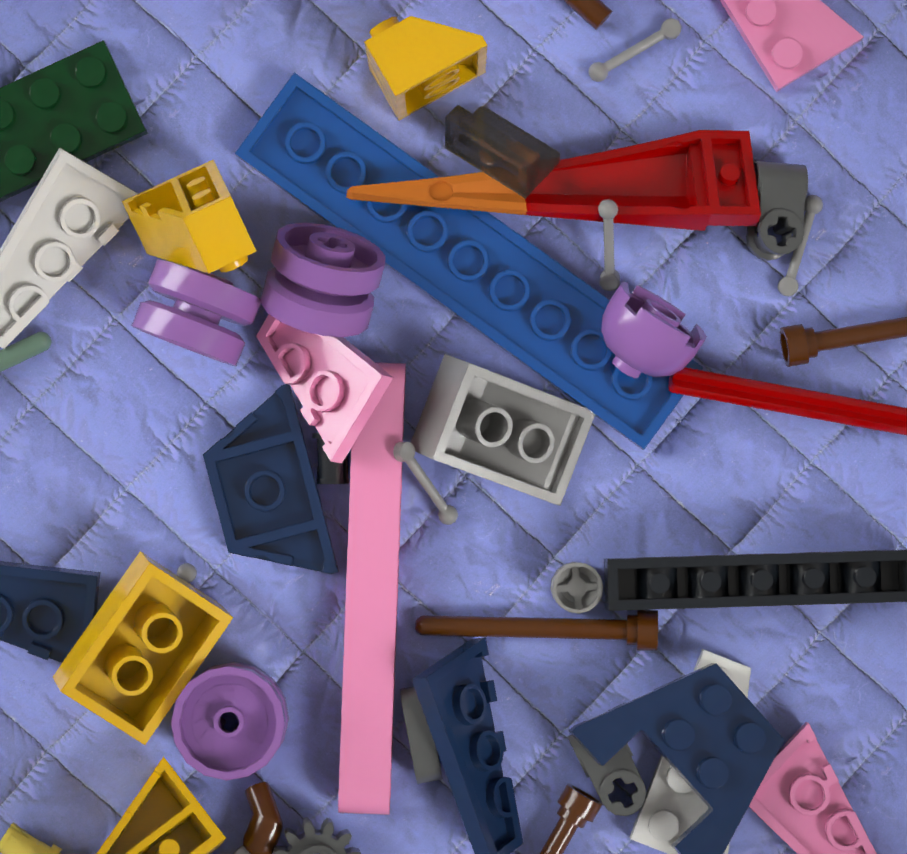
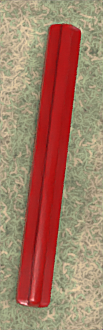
[669,367,907,435]

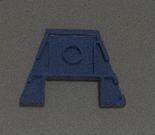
[569,663,784,854]

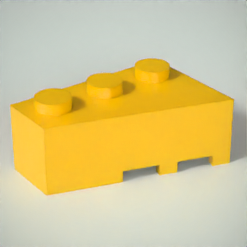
[122,159,257,274]
[96,756,226,854]

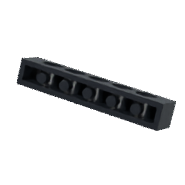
[604,549,907,611]

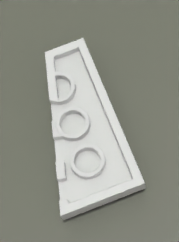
[0,148,139,349]
[629,649,751,854]

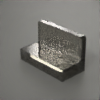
[445,105,560,199]

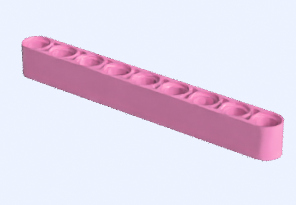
[338,362,406,815]

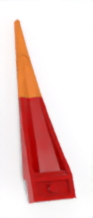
[346,130,761,231]

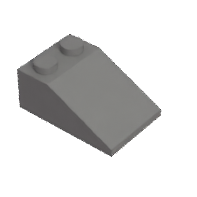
[411,354,595,506]

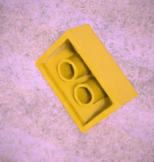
[364,16,487,121]

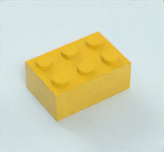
[53,551,233,745]

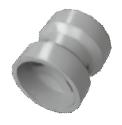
[550,562,603,614]

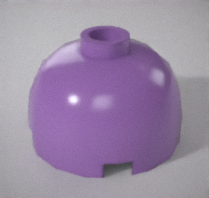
[601,282,707,378]

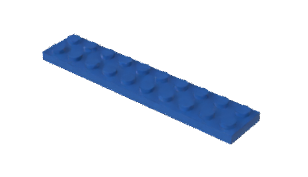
[235,72,703,450]

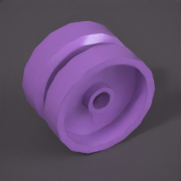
[260,223,386,337]
[131,259,261,367]
[171,662,289,781]

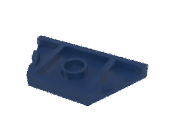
[203,384,339,574]

